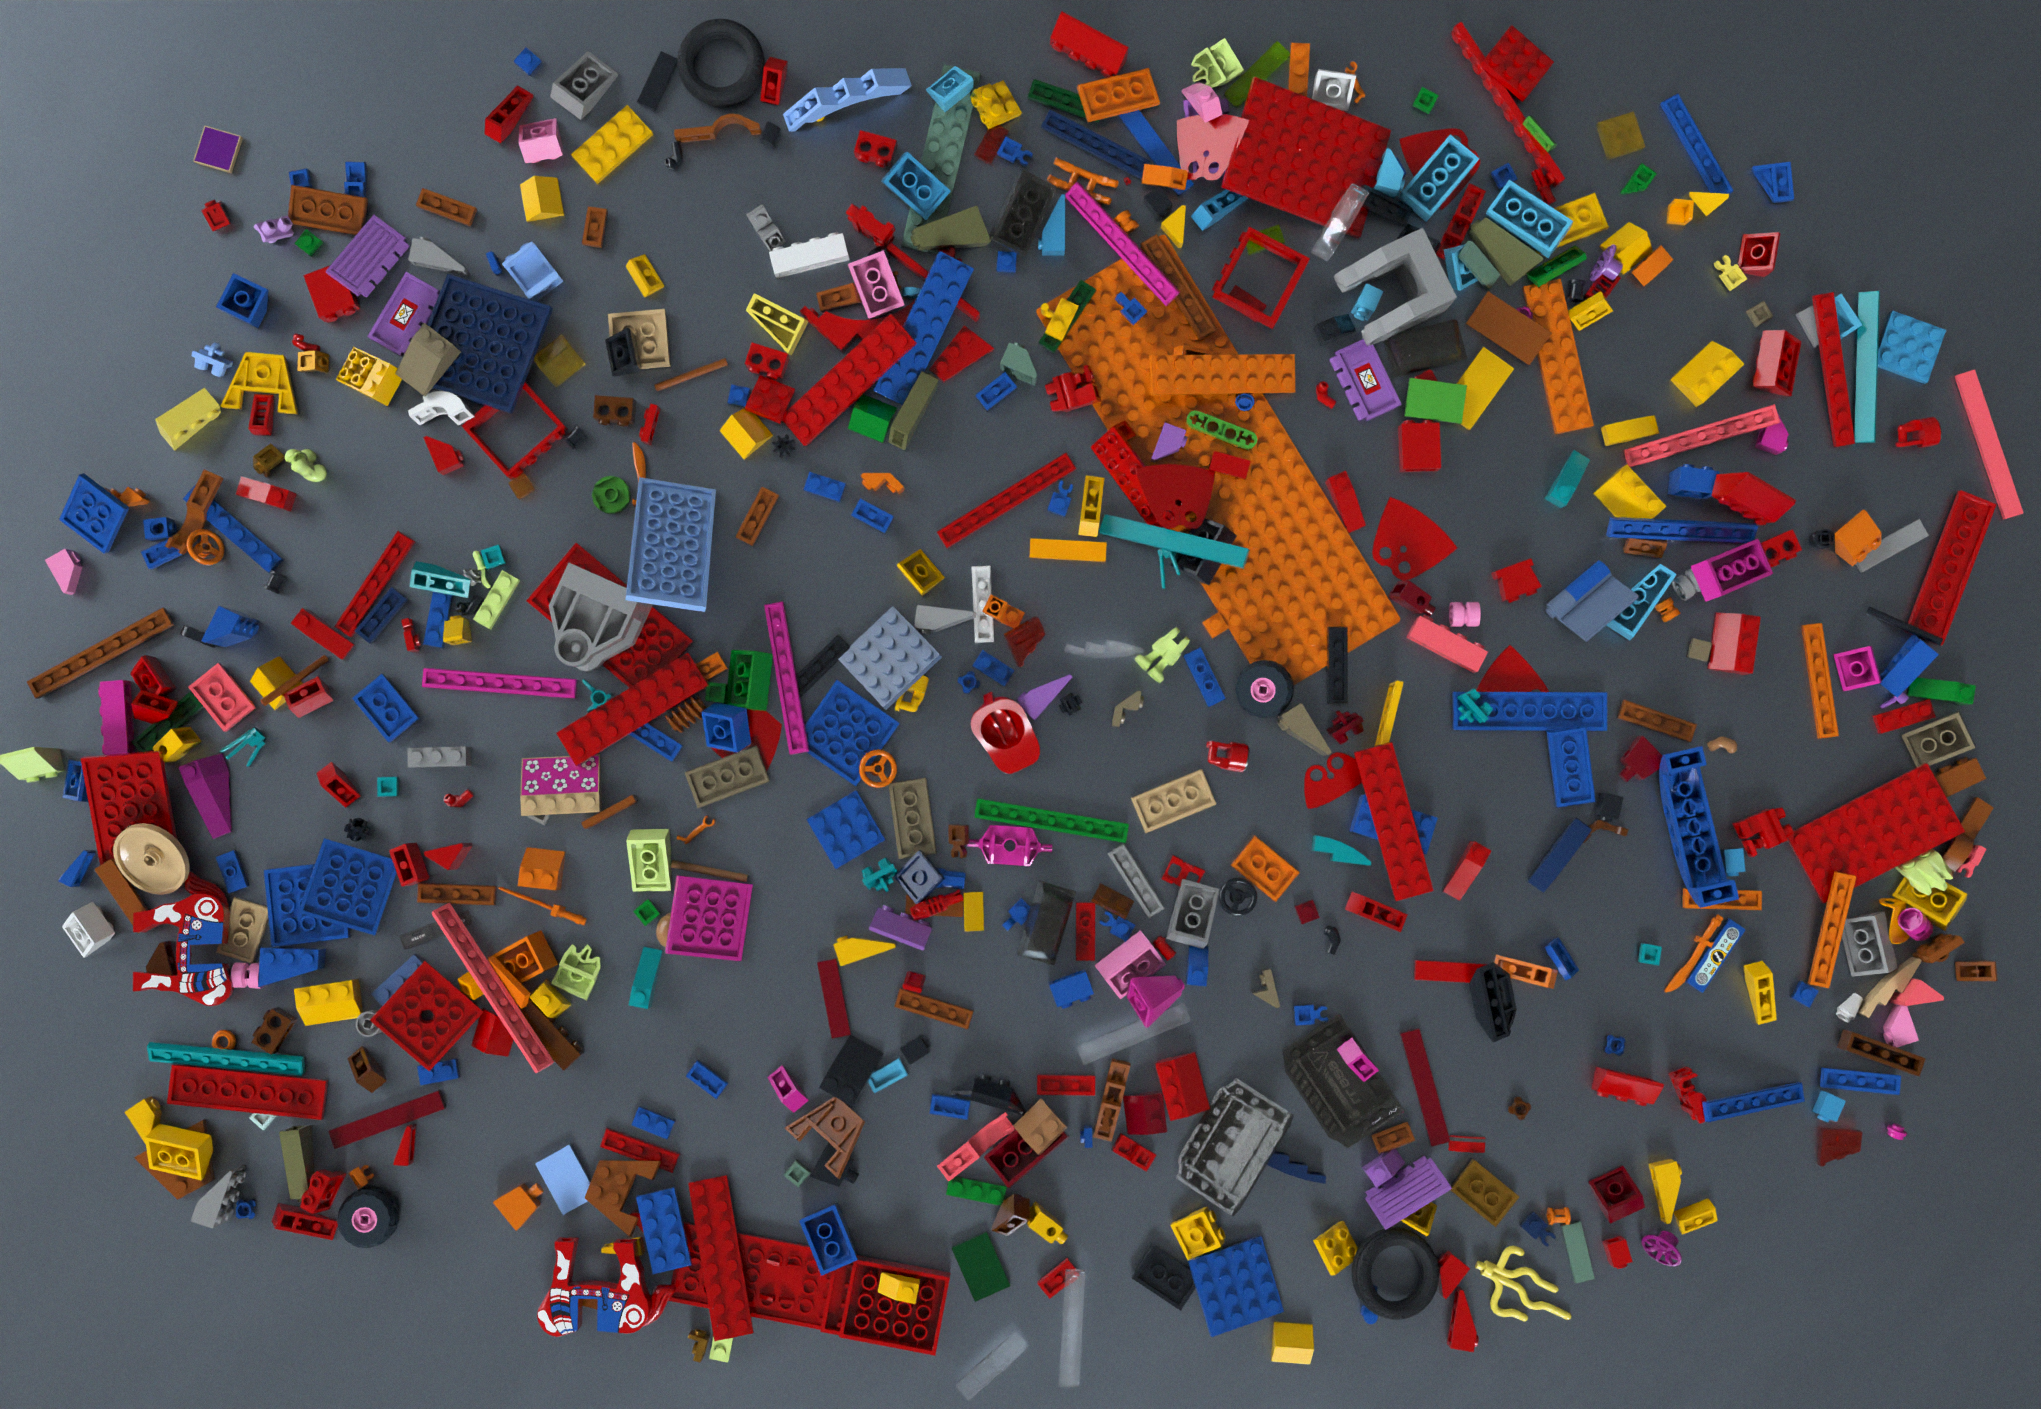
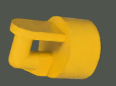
[895,674,929,712]

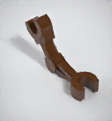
[1583,820,1629,843]

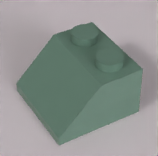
[1000,342,1037,386]

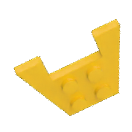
[220,352,299,415]

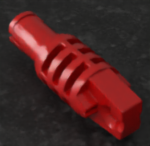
[910,889,963,921]

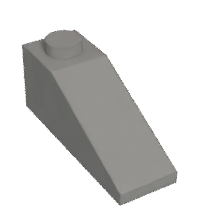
[408,237,470,276]
[914,605,976,634]

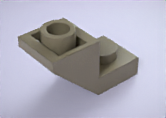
[1111,691,1144,727]

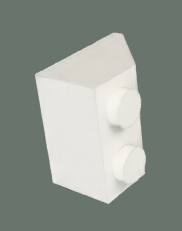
[62,902,115,958]

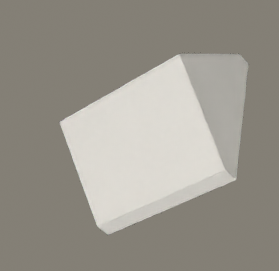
[1312,69,1356,111]

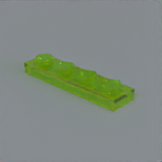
[1224,41,1291,108]

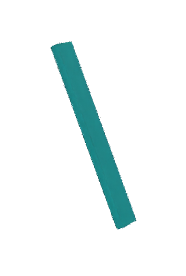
[1854,291,1880,443]
[1099,514,1250,569]
[147,1042,306,1076]

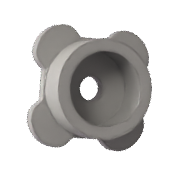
[462,568,482,586]

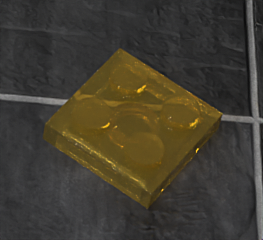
[1596,111,1645,160]

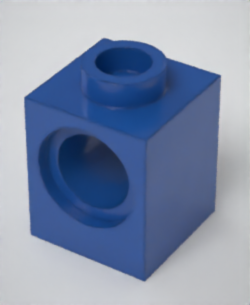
[143,517,177,541]

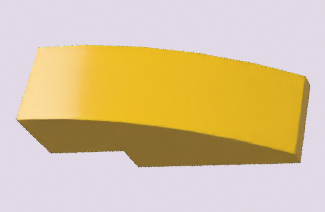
[1601,415,1659,446]

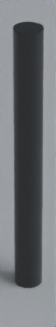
[1866,606,1943,646]

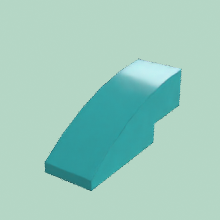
[1312,835,1371,866]

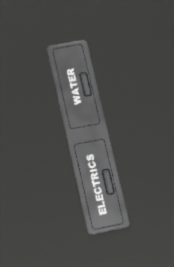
[399,910,473,950]

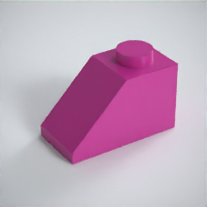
[1755,412,1789,455]
[1337,1038,1379,1082]
[767,1065,809,1113]

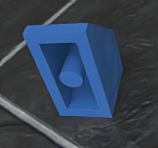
[1185,945,1209,987]

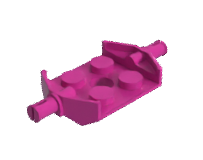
[967,825,1052,866]

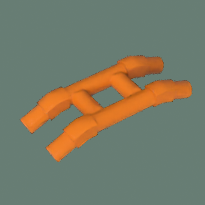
[1047,157,1118,205]

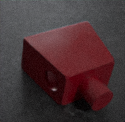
[1388,580,1436,617]
[1619,736,1662,782]

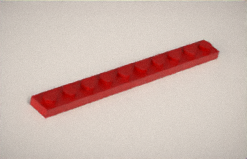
[1451,22,1565,188]

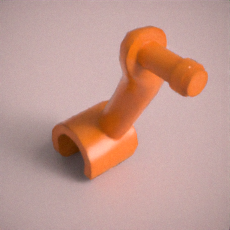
[1345,61,1365,103]
[676,815,716,844]

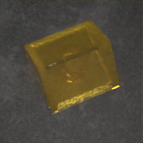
[534,334,586,387]

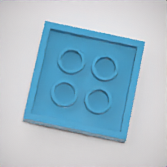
[1878,310,1946,384]

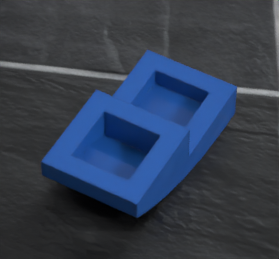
[344,162,367,198]

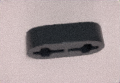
[180,625,216,648]

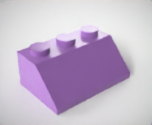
[869,905,932,951]

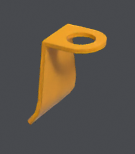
[1879,898,1910,944]

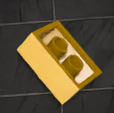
[1670,341,1744,407]
[1593,464,1666,519]
[294,978,363,1026]
[145,1124,213,1180]

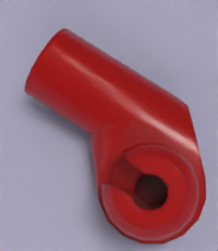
[1315,381,1337,409]
[443,789,474,808]

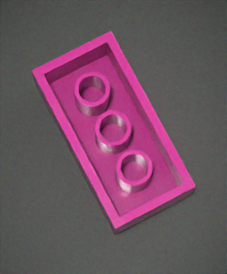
[1691,539,1773,602]

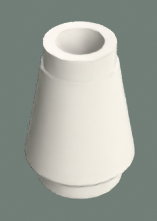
[1836,993,1863,1023]

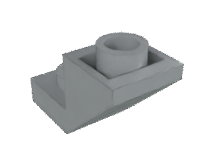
[746,204,786,252]

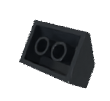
[1170,518,1237,585]

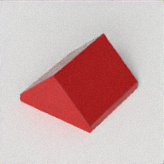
[1738,232,1781,277]
[130,655,177,697]
[424,843,473,870]
[471,1008,514,1057]

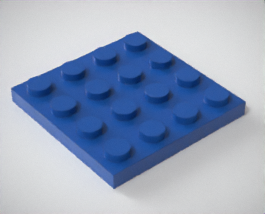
[805,680,900,786]
[298,838,397,935]
[264,864,351,947]
[1188,1235,1284,1337]

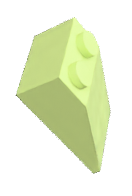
[0,747,65,783]
[626,829,672,892]

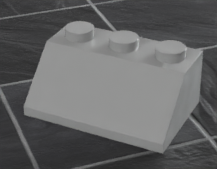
[1842,911,1898,977]

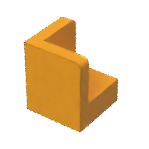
[1667,199,1694,225]
[458,971,483,1000]

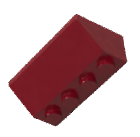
[984,1129,1070,1188]

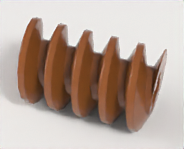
[665,694,707,733]

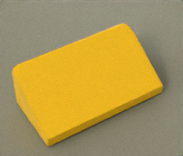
[626,254,664,297]
[1568,291,1613,331]
[964,892,984,931]
[1673,1199,1718,1235]

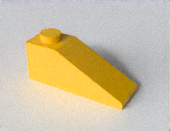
[1078,476,1104,537]
[833,935,897,966]
[1744,961,1777,1025]
[1648,1159,1682,1224]

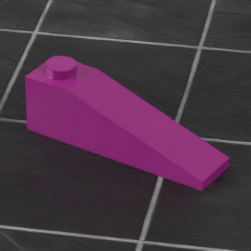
[179,753,232,839]

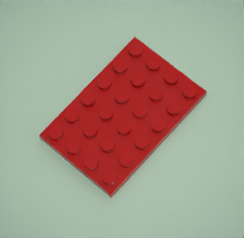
[81,750,177,865]

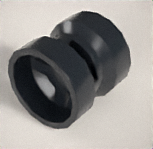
[1809,529,1835,550]

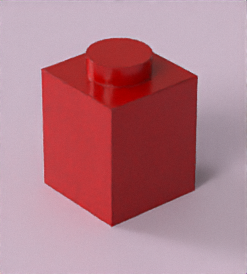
[1602,1236,1633,1269]

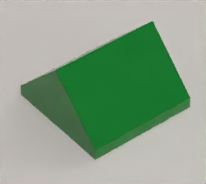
[848,394,898,443]

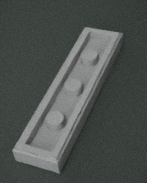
[1856,519,1929,573]
[1107,843,1165,918]

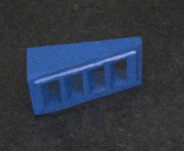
[58,850,96,887]

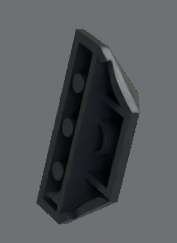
[1469,962,1517,1042]
[951,1073,1026,1115]

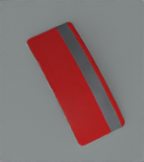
[1448,1135,1486,1153]

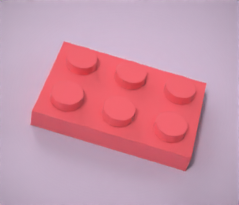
[188,663,257,732]

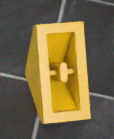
[1689,192,1729,216]
[1160,205,1186,248]

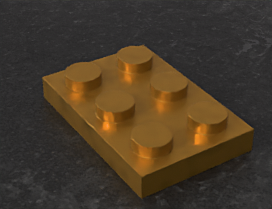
[1451,1159,1519,1227]

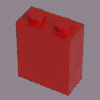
[303,266,360,322]
[1398,420,1441,472]

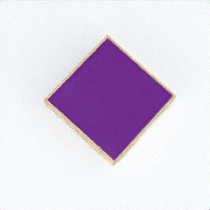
[193,125,243,174]

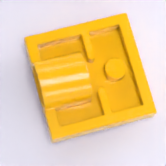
[1313,1221,1358,1275]

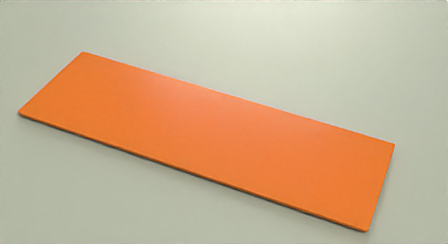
[1036,235,1400,685]

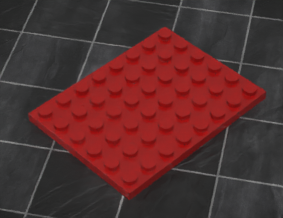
[1221,77,1391,238]

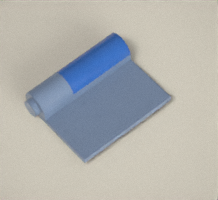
[1546,560,1639,642]

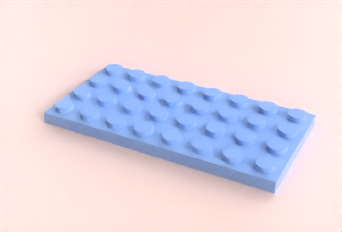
[625,477,716,612]

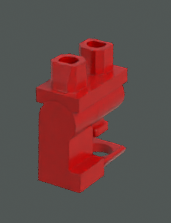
[846,203,896,250]
[1045,365,1102,412]
[1732,807,1794,857]
[1668,1066,1707,1123]

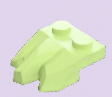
[1191,38,1245,88]
[1895,848,1953,895]
[551,944,601,1000]

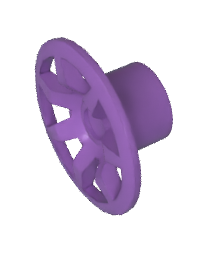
[1589,244,1623,281]

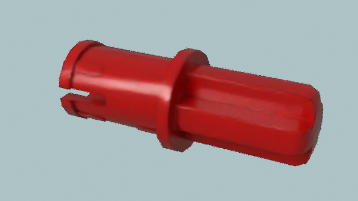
[1531,168,1557,205]

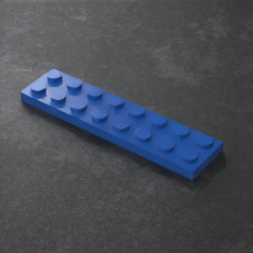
[873,251,974,405]
[1452,692,1607,731]

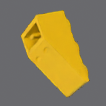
[336,346,402,406]

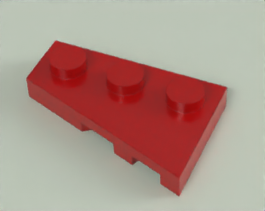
[929,325,994,382]

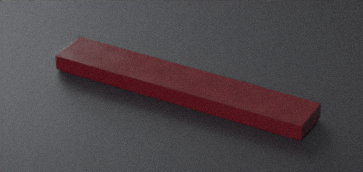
[1400,1028,1450,1147]
[328,1090,446,1149]

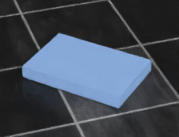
[535,1144,591,1215]

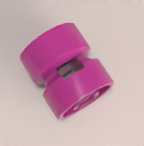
[1898,908,1933,941]

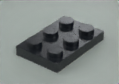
[1132,1244,1196,1311]

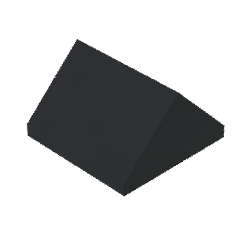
[605,328,642,376]

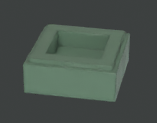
[784,1159,811,1188]

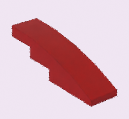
[1436,183,1486,260]

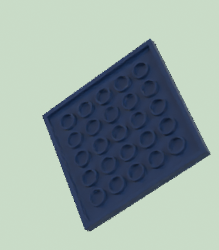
[427,274,553,414]

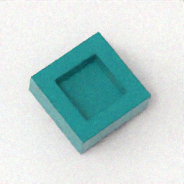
[480,544,506,569]
[377,777,399,797]
[1638,943,1662,966]

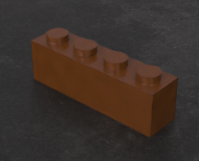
[519,997,584,1071]
[1837,1029,1926,1077]

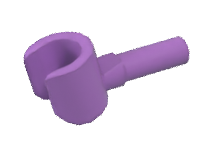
[1880,692,1909,710]

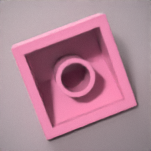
[518,118,563,163]

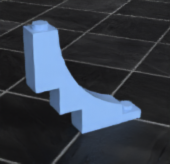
[783,68,912,132]

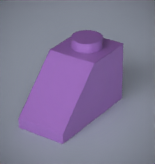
[1151,423,1188,462]
[1362,1148,1405,1188]

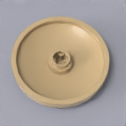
[113,823,190,895]

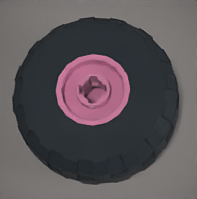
[1235,660,1294,718]
[337,1187,400,1248]

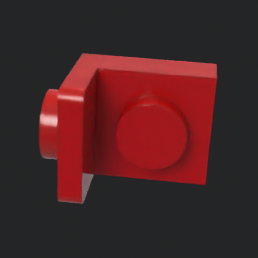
[201,199,231,231]

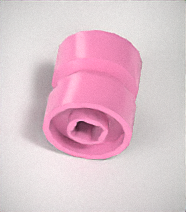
[1449,602,1481,627]
[230,962,264,989]

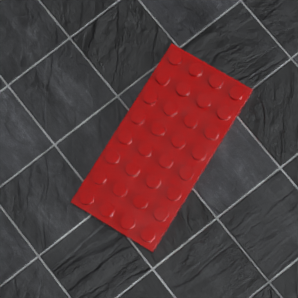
[526,543,693,688]
[1787,763,1965,903]

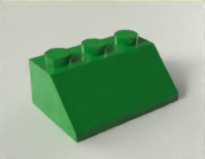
[725,650,773,711]

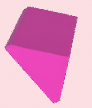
[1833,646,1882,691]

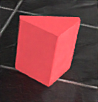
[1889,978,1944,1006]

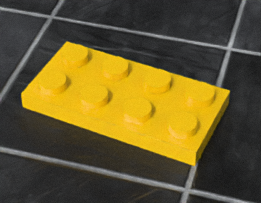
[571,105,654,184]

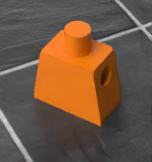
[493,1183,544,1231]

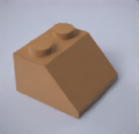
[1013,1098,1068,1154]

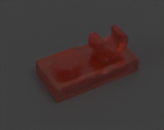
[974,125,1009,165]

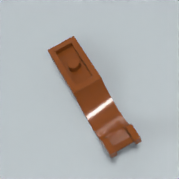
[674,114,762,143]
[816,271,902,312]
[165,469,224,555]
[1942,797,1994,880]

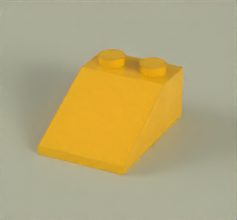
[1892,877,1967,931]

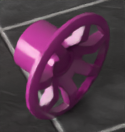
[1641,1231,1682,1267]

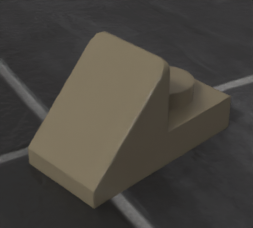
[1251,968,1280,1008]

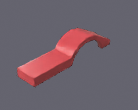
[937,1111,1015,1181]

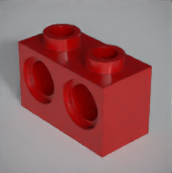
[854,130,898,168]
[745,342,790,380]
[1761,529,1802,568]

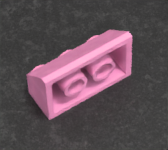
[848,250,904,320]
[1094,930,1166,1000]

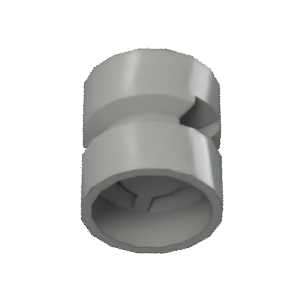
[1671,568,1701,601]
[355,1009,383,1037]

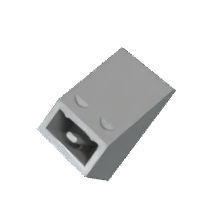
[191,1165,246,1229]

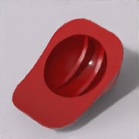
[971,691,1040,774]

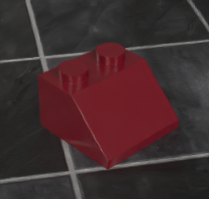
[1123,1090,1167,1135]
[1588,1166,1645,1224]

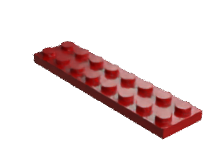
[782,314,917,446]
[1904,490,1997,646]
[556,652,709,766]
[1354,742,1434,901]
[167,1064,328,1120]
[688,1175,754,1341]

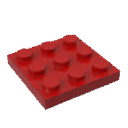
[1480,25,1554,102]

